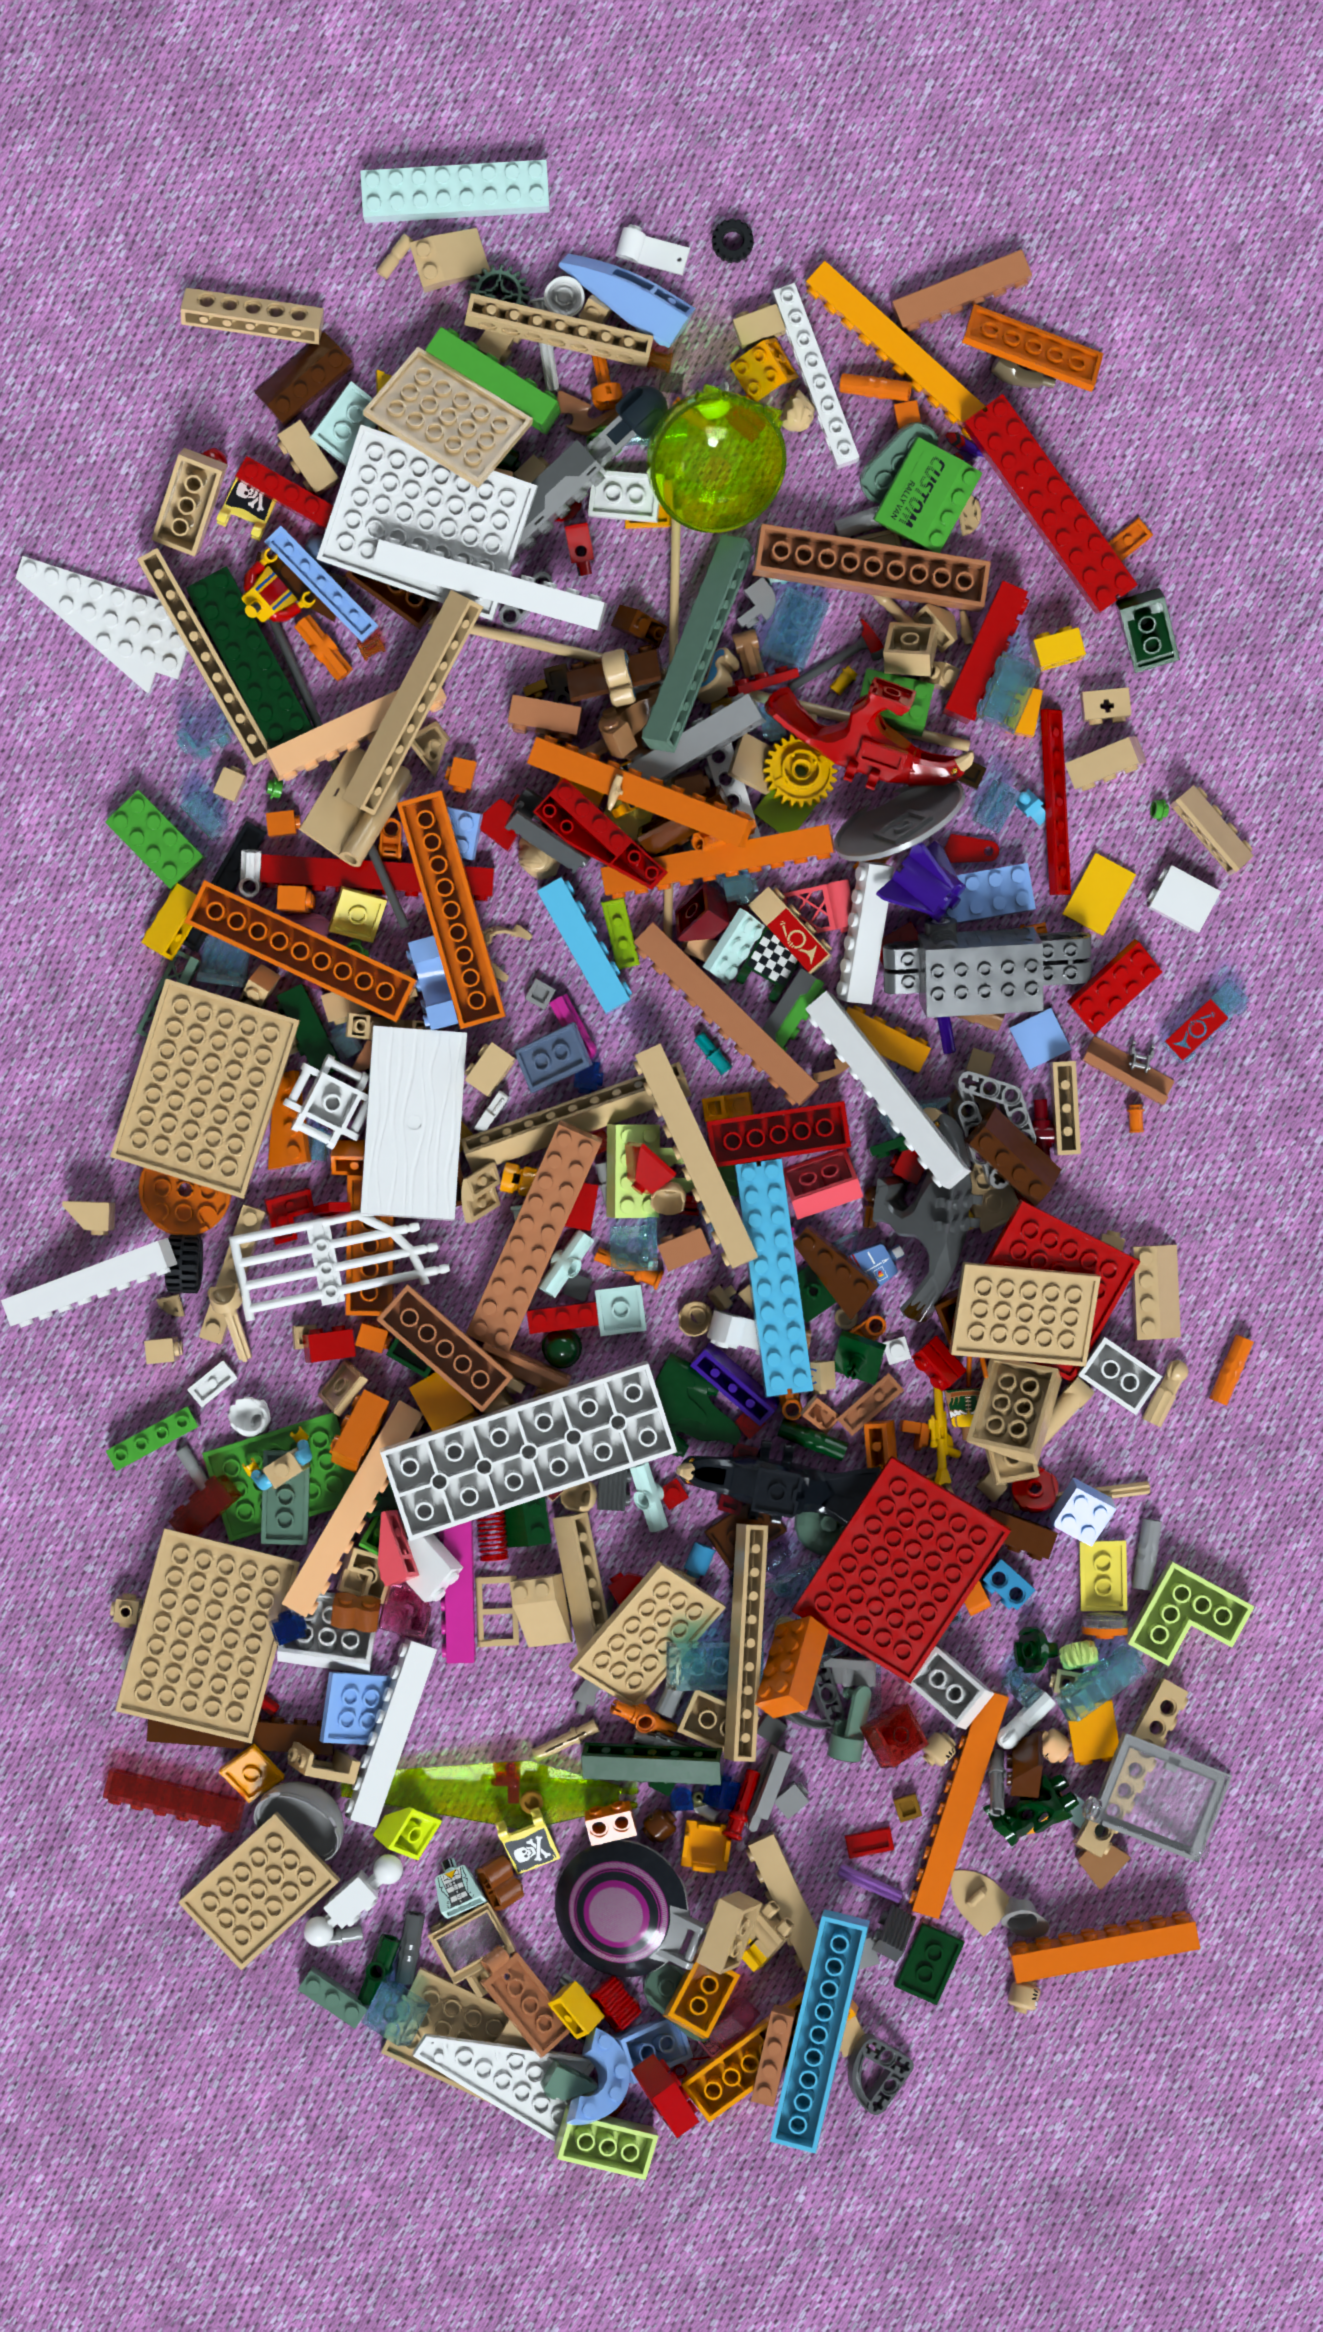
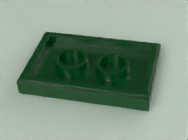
[894,1922,965,2005]

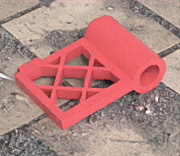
[783,879,853,934]

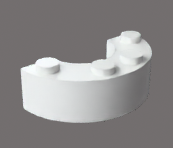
[707,1310,759,1355]

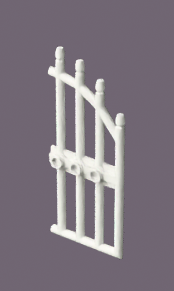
[229,1210,450,1322]

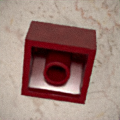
[675,882,729,941]

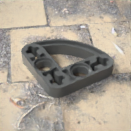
[785,1661,845,1729]
[848,2033,914,2115]

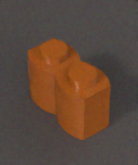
[331,1592,381,1633]
[475,1855,524,1911]

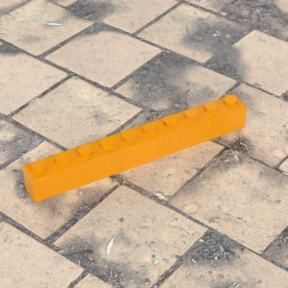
[805,261,985,440]

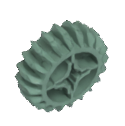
[468,264,530,306]

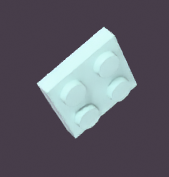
[595,1284,647,1336]

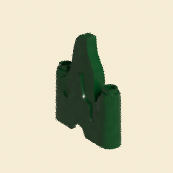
[655,1352,741,1458]

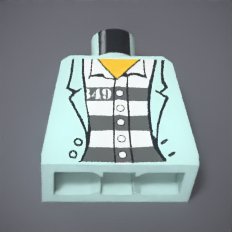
[435,1858,487,1919]

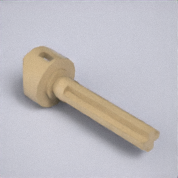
[207,1283,252,1362]

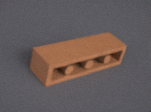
[751,2004,797,2107]

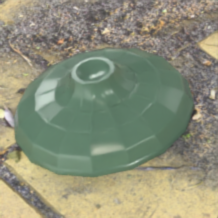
[794,1512,845,1556]

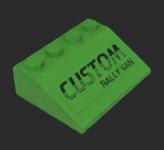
[873,437,982,553]

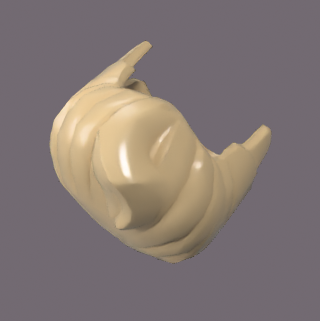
[518,838,561,880]

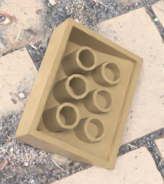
[966,1358,1062,1464]

